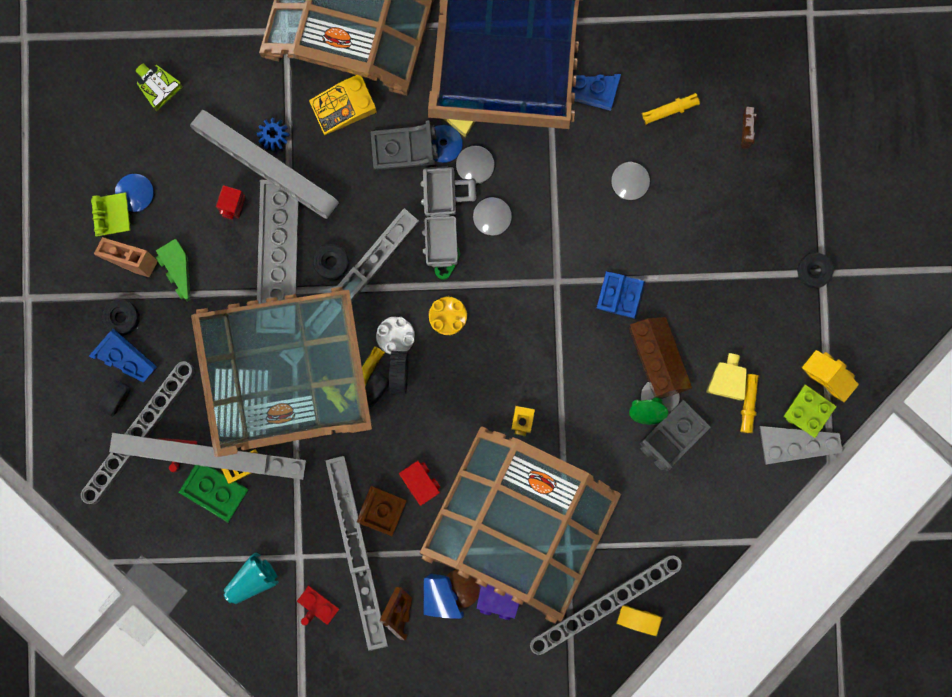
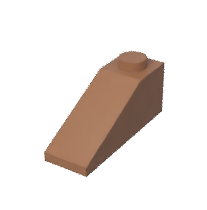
[94,237,158,277]

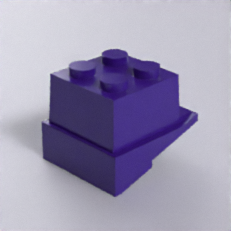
[476,560,530,620]

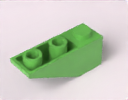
[156,239,190,301]

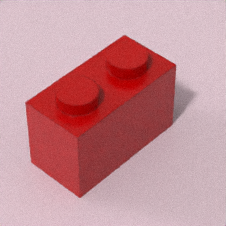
[216,185,246,220]
[399,461,441,506]

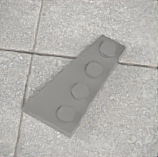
[759,426,843,465]

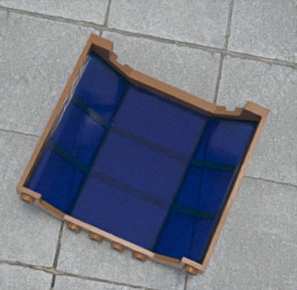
[428,0,579,129]

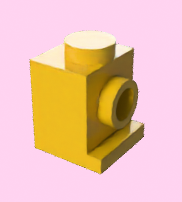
[511,406,535,436]

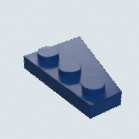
[556,74,621,111]
[89,329,157,382]

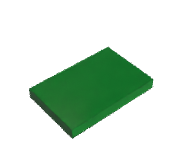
[178,465,249,523]

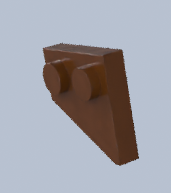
[741,107,757,149]
[379,587,412,640]

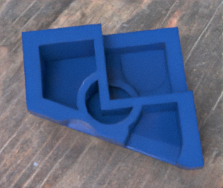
[424,573,464,619]

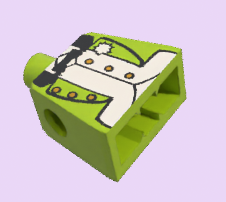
[136,63,183,111]

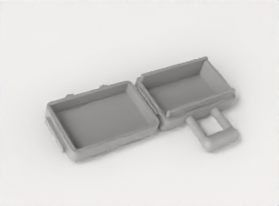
[420,166,476,267]

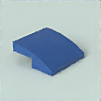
[597,271,646,319]

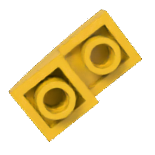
[617,605,663,636]

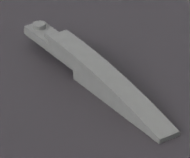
[279,208,419,368]
[109,433,306,480]
[325,456,388,651]

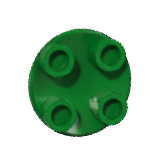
[629,398,668,425]

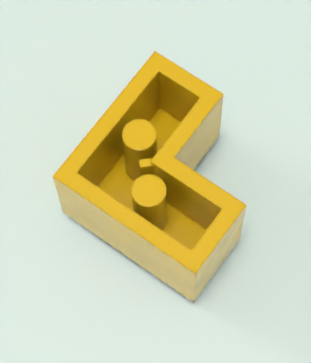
[802,350,859,402]

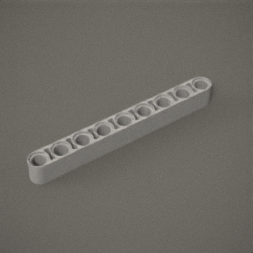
[190,110,339,219]
[81,362,195,504]
[530,556,682,655]

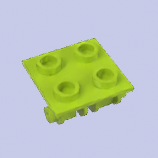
[91,193,130,236]
[783,385,837,438]

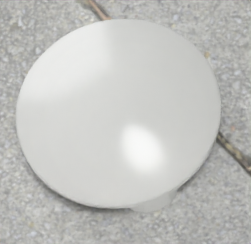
[376,317,415,355]

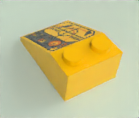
[309,75,377,135]

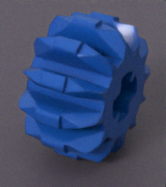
[257,118,290,151]

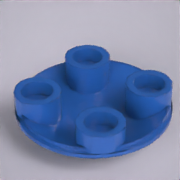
[115,174,153,212]

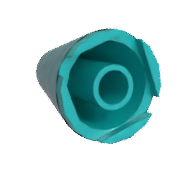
[224,553,279,604]

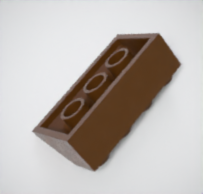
[629,317,692,399]

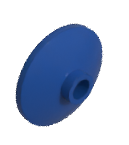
[433,125,462,163]

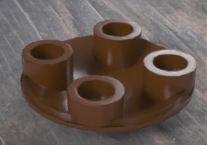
[446,570,480,608]

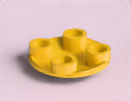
[429,297,467,335]

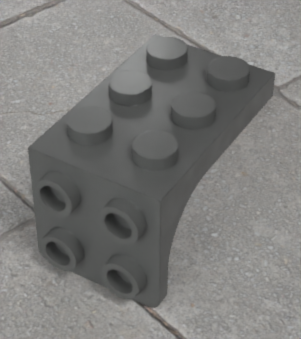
[371,120,438,170]
[640,400,711,471]

